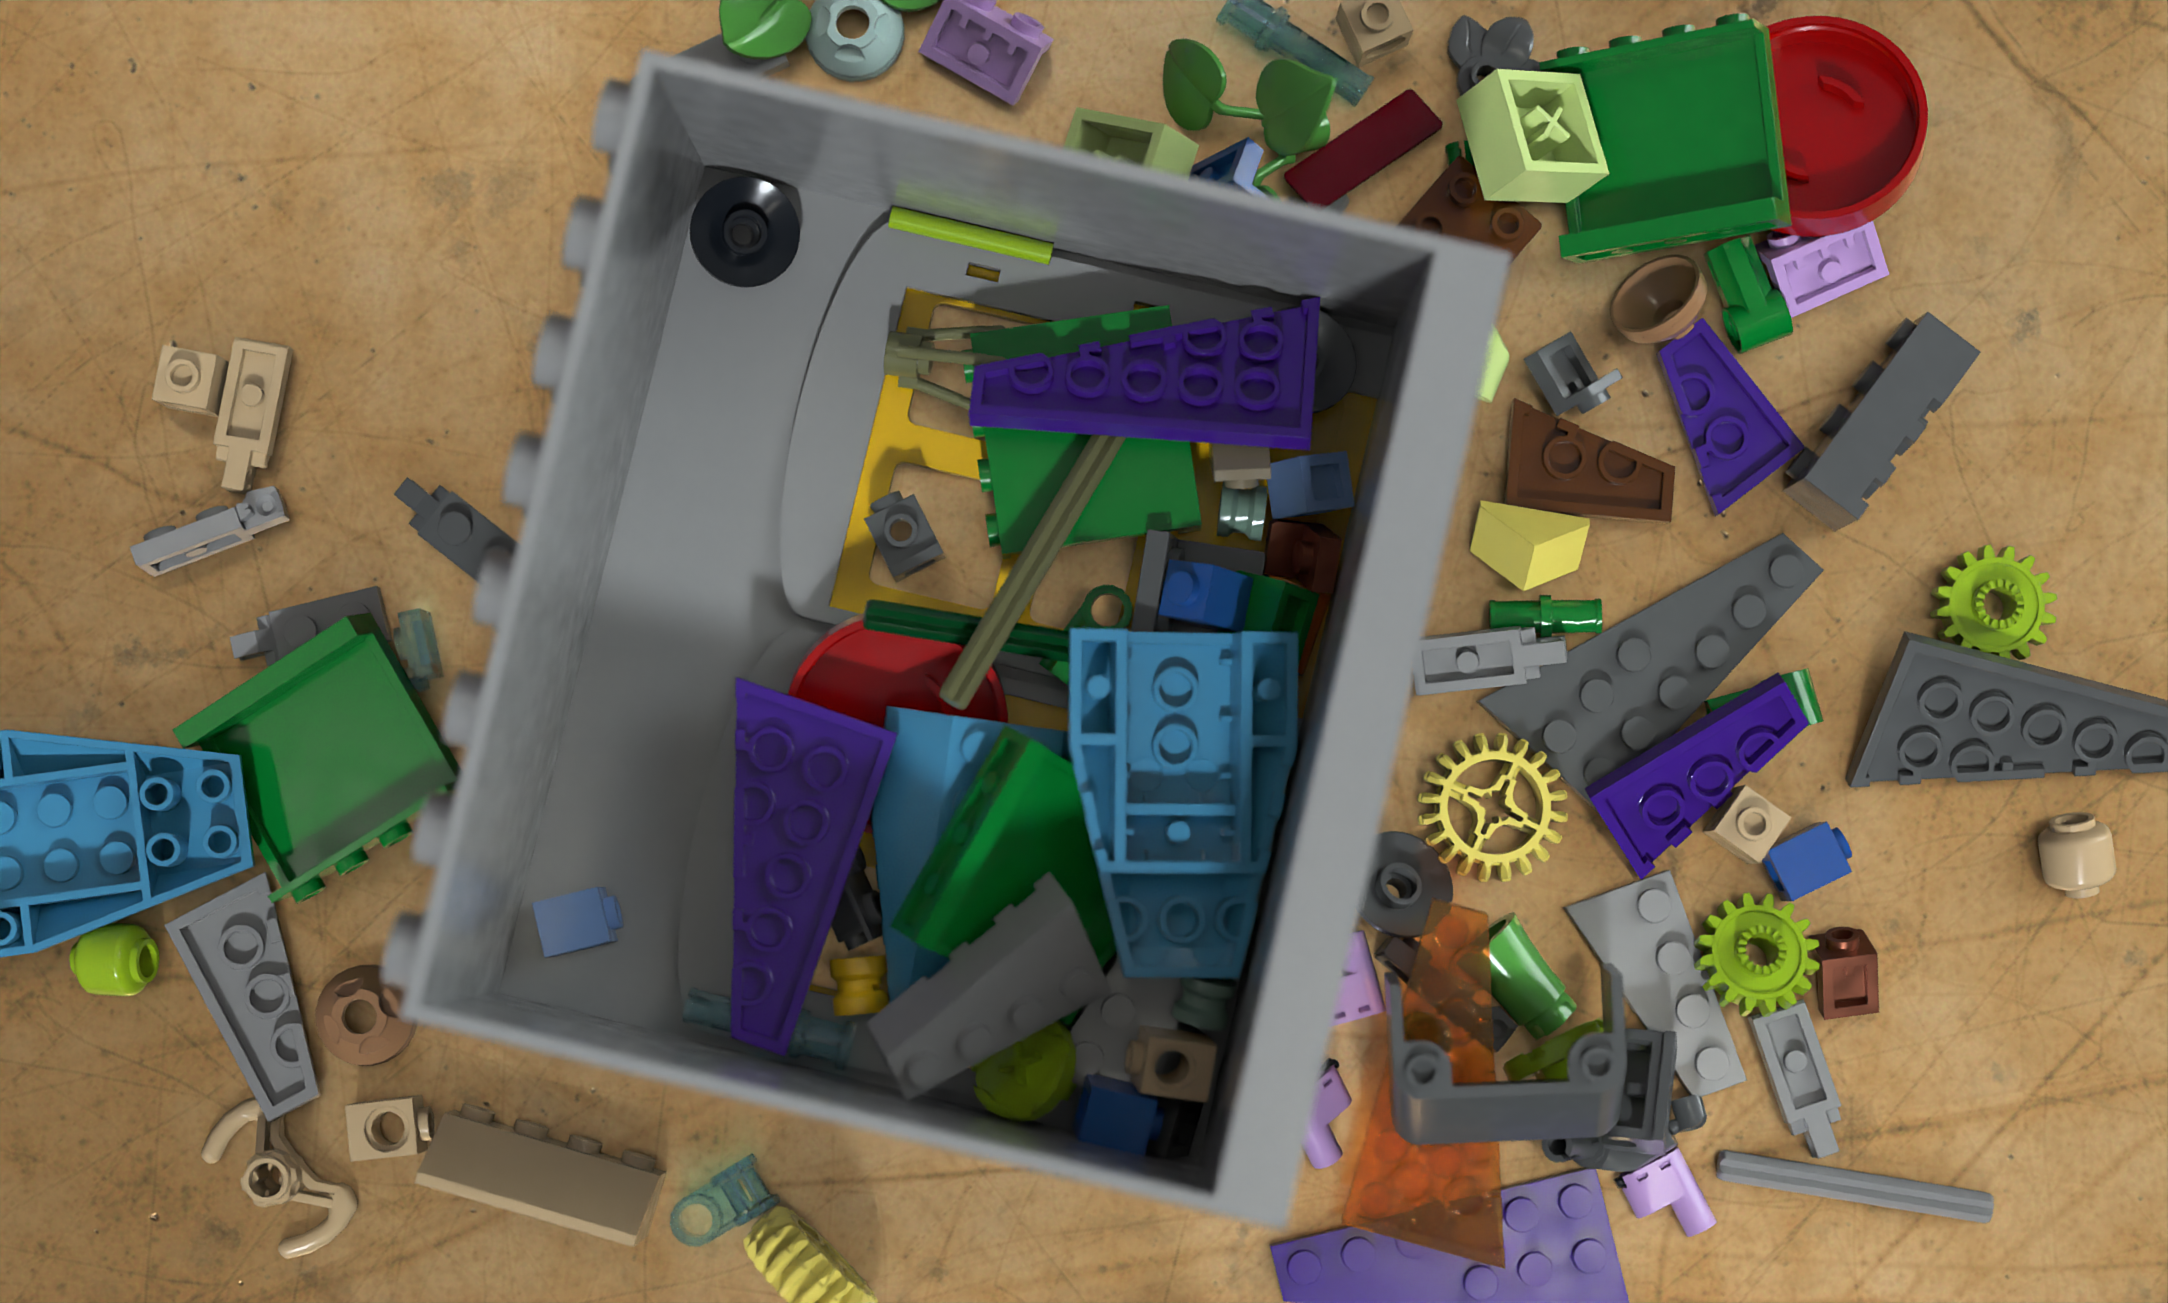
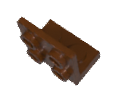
[1397,156,1542,267]

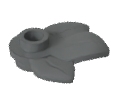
[1448,15,1542,96]

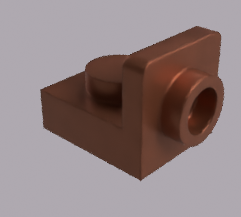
[1264,519,1342,594]
[1809,927,1879,1020]

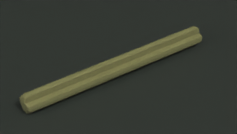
[940,435,1126,709]

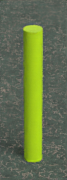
[888,206,1054,265]

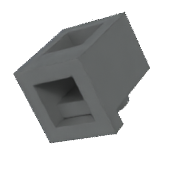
[864,491,946,583]

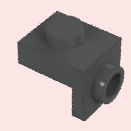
[1524,331,1623,416]

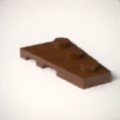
[1504,398,1675,524]

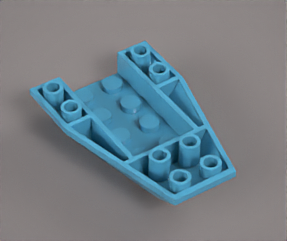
[0,730,255,957]

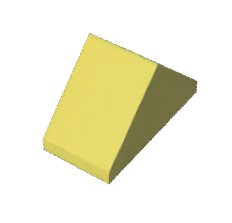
[1470,500,1590,591]

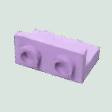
[918,0,1053,105]
[1754,221,1889,318]

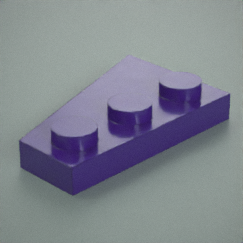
[1656,317,1805,517]

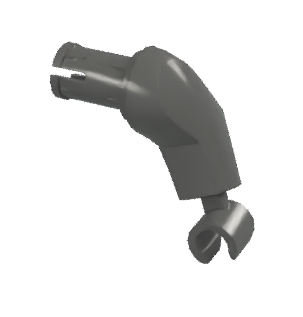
[1542,1094,1707,1172]

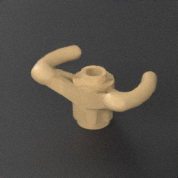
[201,1097,358,1259]

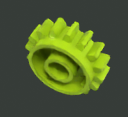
[1930,544,2057,660]
[1694,893,1820,1017]

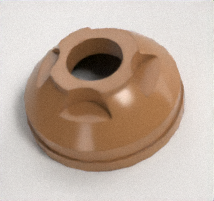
[1610,254,1707,344]
[315,965,418,1066]

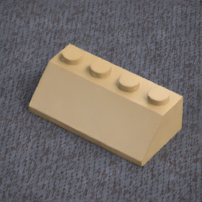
[414,1104,666,1247]

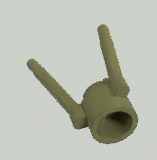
[884,325,1006,410]

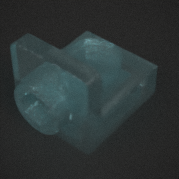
[393,608,444,693]

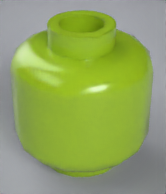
[70,923,160,996]

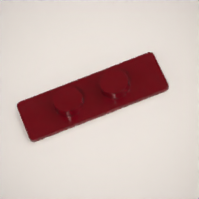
[1284,89,1443,209]

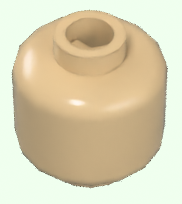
[2037,812,2117,898]

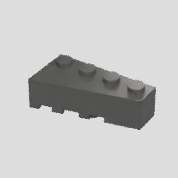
[1783,312,1981,531]

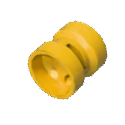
[830,955,889,1016]

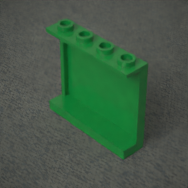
[1539,13,1792,264]
[961,305,1202,559]
[173,612,462,904]
[890,725,1117,1026]

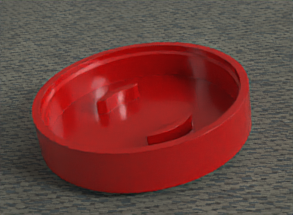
[1766,16,1928,237]
[787,613,1009,834]

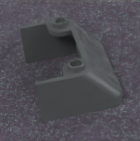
[1384,963,1626,1145]

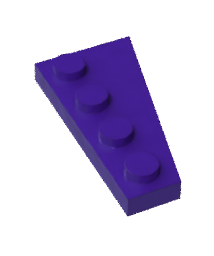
[1584,672,1809,880]

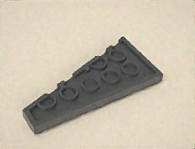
[1477,533,1824,814]
[1845,631,2168,788]

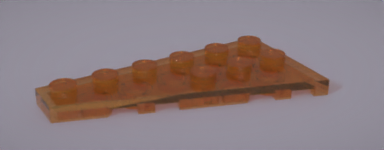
[1341,897,1505,1269]

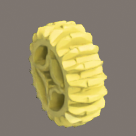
[1417,733,1568,882]
[743,1206,878,1303]

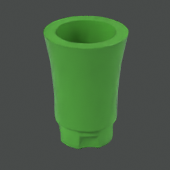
[1455,912,1577,1040]

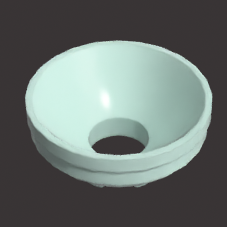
[806,0,904,82]

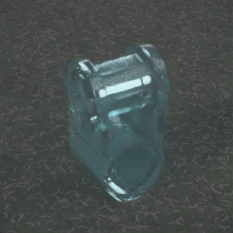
[670,1153,781,1246]

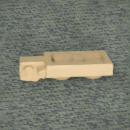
[213,337,293,494]

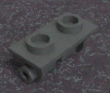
[831,846,883,951]

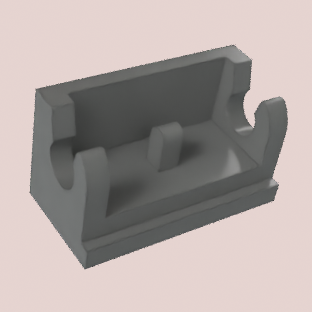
[1602,1028,1677,1156]

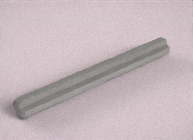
[1716,1150,1994,1223]

